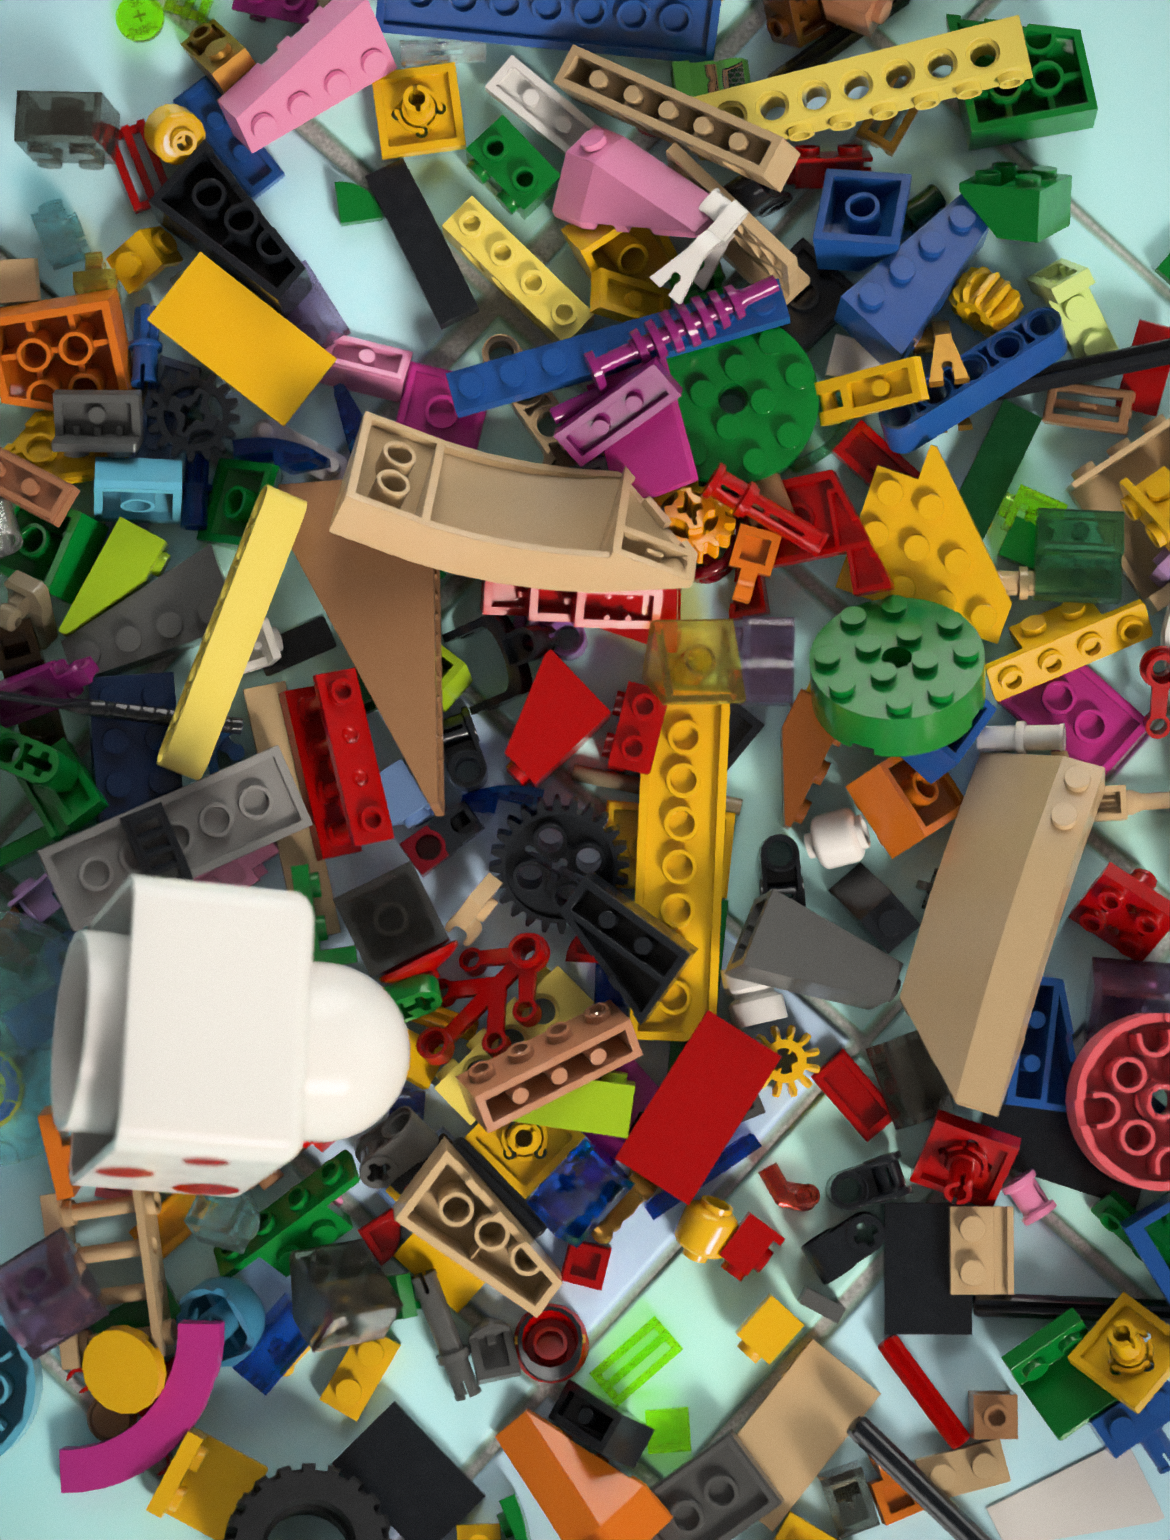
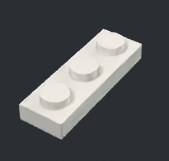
[485,55,599,156]

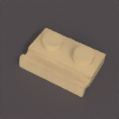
[949,1206,1014,1295]

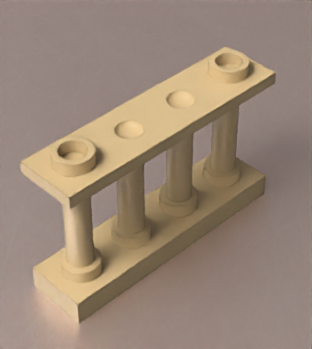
[39,1190,178,1370]

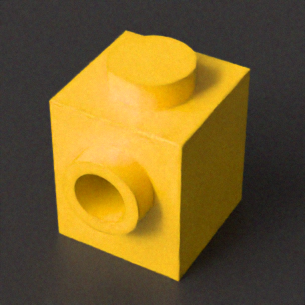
[735,1293,804,1365]

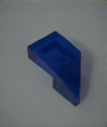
[461,785,545,816]

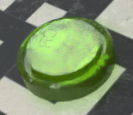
[115,0,165,43]

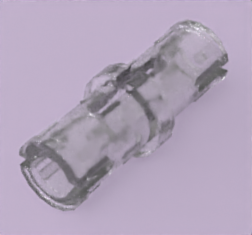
[399,38,486,68]

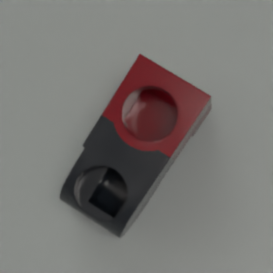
[399,800,485,878]

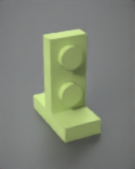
[1025,258,1119,359]

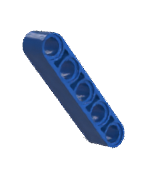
[879,307,1067,454]

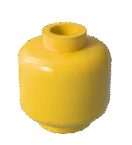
[144,104,206,165]
[674,1195,738,1263]

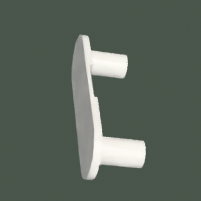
[251,418,348,481]

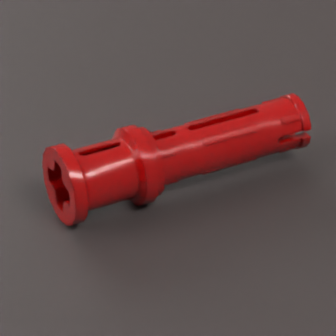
[701,462,829,557]

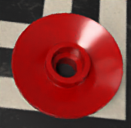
[379,940,459,983]

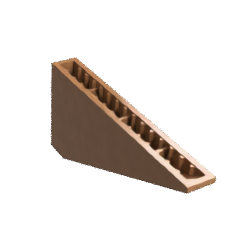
[278,479,445,817]

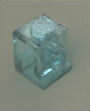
[30,199,94,271]

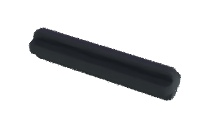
[451,1137,549,1239]

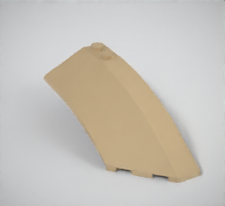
[329,411,697,593]
[900,752,1105,1117]

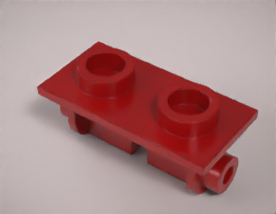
[786,144,873,189]

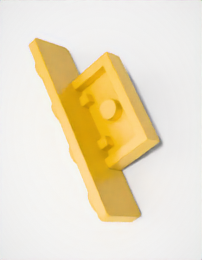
[985,596,1153,702]

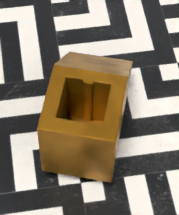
[181,18,256,95]

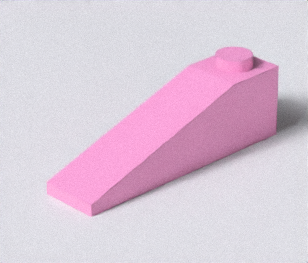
[552,125,714,238]

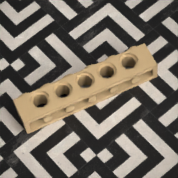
[553,44,801,193]

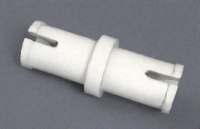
[977,721,1066,754]

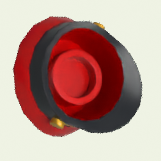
[513,1303,589,1383]

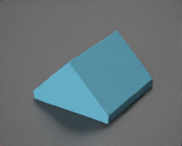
[94,457,182,524]

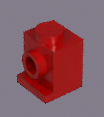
[719,1211,785,1282]

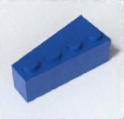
[834,194,989,365]

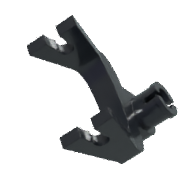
[442,615,559,715]

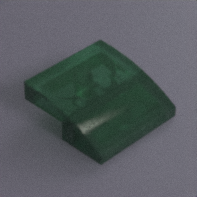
[1033,508,1125,605]

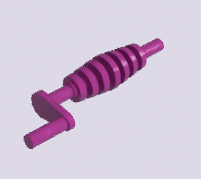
[549,275,780,425]

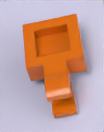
[728,523,781,604]
[867,1455,924,1526]

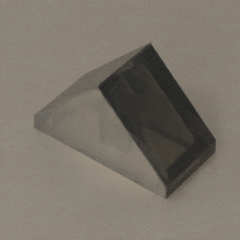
[817,1460,880,1540]

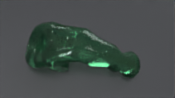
[789,392,853,474]

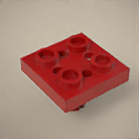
[1068,862,1170,964]
[909,1109,1022,1206]

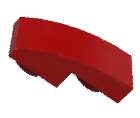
[1115,319,1170,417]

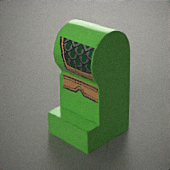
[670,58,751,97]

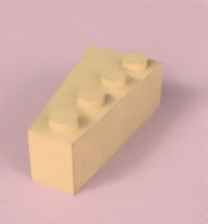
[393,1136,563,1318]

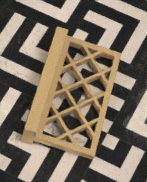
[666,142,810,305]

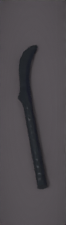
[0,691,243,735]

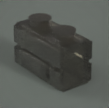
[865,1029,955,1130]

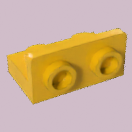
[1119,466,1170,552]

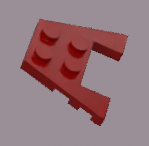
[729,469,895,621]

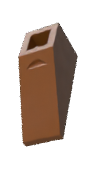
[780,688,841,830]

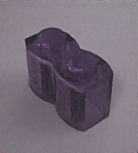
[732,616,795,707]

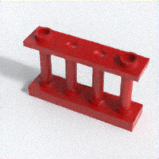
[278,668,395,861]

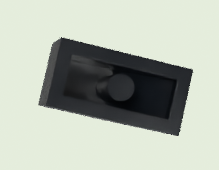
[828,862,921,954]
[548,1379,655,1468]

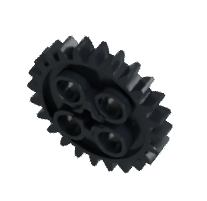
[489,794,630,934]

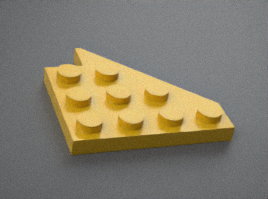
[835,444,1013,644]

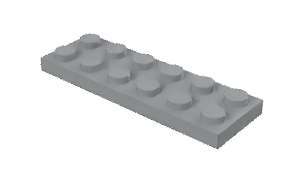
[37,745,313,932]

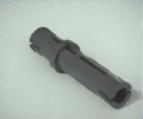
[411,1269,482,1401]

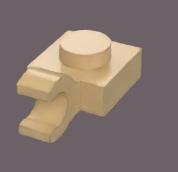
[445,872,503,947]

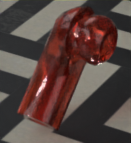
[758,1162,820,1212]

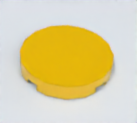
[82,1325,167,1414]

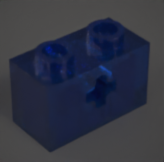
[527,1138,635,1248]

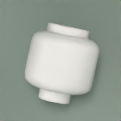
[804,808,871,869]

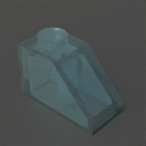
[184,1189,262,1254]

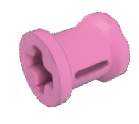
[1001,1168,1057,1226]

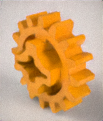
[653,481,736,564]

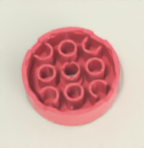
[1066,1013,1170,1191]

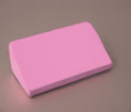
[320,332,413,402]

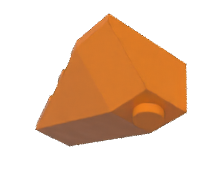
[495,1408,674,1540]

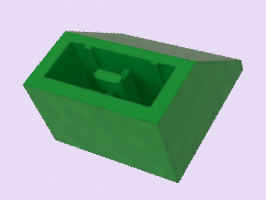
[959,161,1072,243]

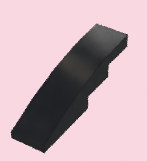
[365,158,480,330]

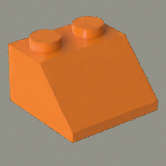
[845,757,964,859]

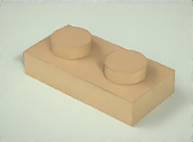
[914,1439,1011,1498]

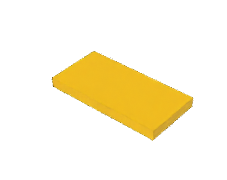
[147,252,337,427]

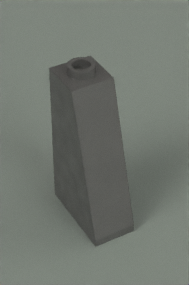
[724,889,904,1010]

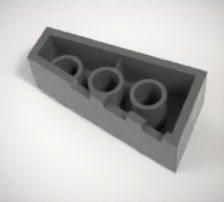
[61,543,225,687]

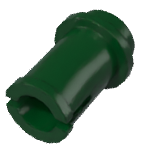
[902,184,947,234]

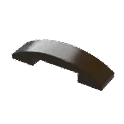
[0,617,68,747]

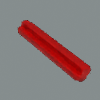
[878,1335,970,1449]

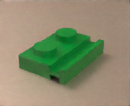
[15,737,109,842]

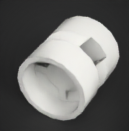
[720,969,788,1029]

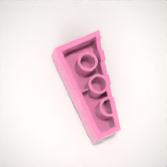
[217,0,397,153]

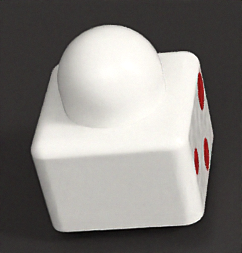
[51,875,410,1197]

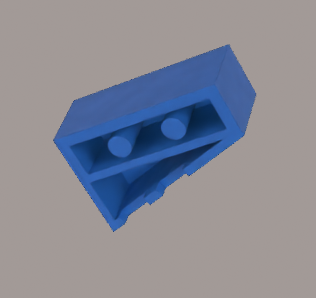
[1002,976,1076,1113]

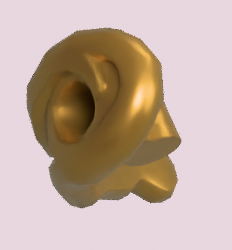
[590,1169,663,1244]

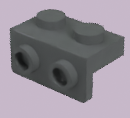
[51,390,144,458]

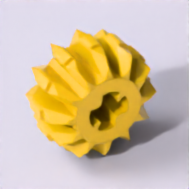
[948,266,1024,337]
[755,1025,820,1097]

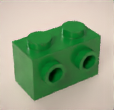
[465,114,560,220]

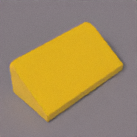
[393,1233,485,1313]

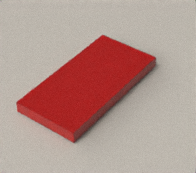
[615,1010,782,1205]

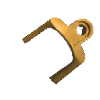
[913,320,973,433]

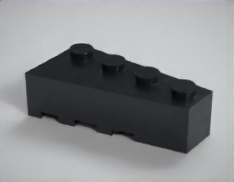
[149,139,313,318]

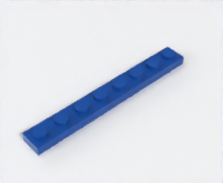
[446,278,791,418]

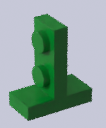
[290,864,358,965]

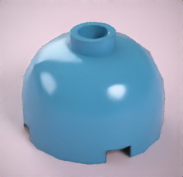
[176,1276,266,1367]

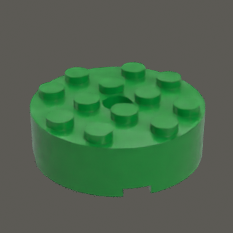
[667,327,819,492]
[809,595,986,757]

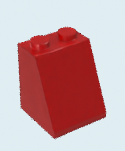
[505,649,611,790]

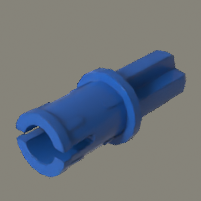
[129,303,163,390]

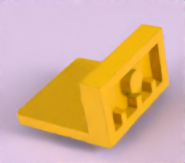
[146,1427,268,1540]

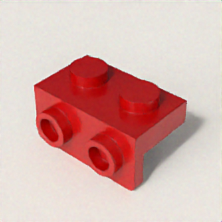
[601,681,670,775]

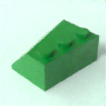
[946,14,1098,151]

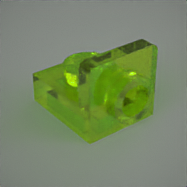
[997,484,1068,532]

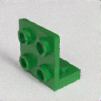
[1001,1307,1119,1441]

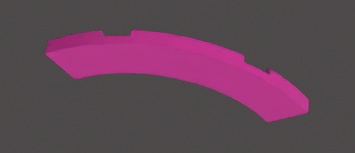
[59,1320,225,1493]

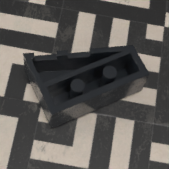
[559,872,698,1025]

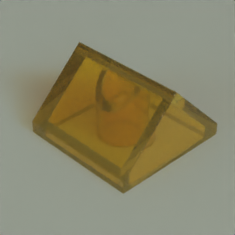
[641,619,746,705]

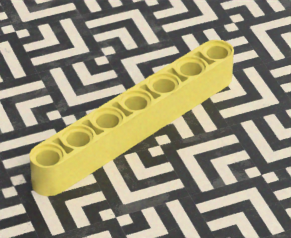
[157,484,307,781]

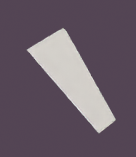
[986,1449,1165,1540]

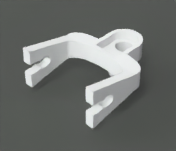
[649,188,749,305]

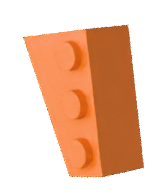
[0,288,136,411]

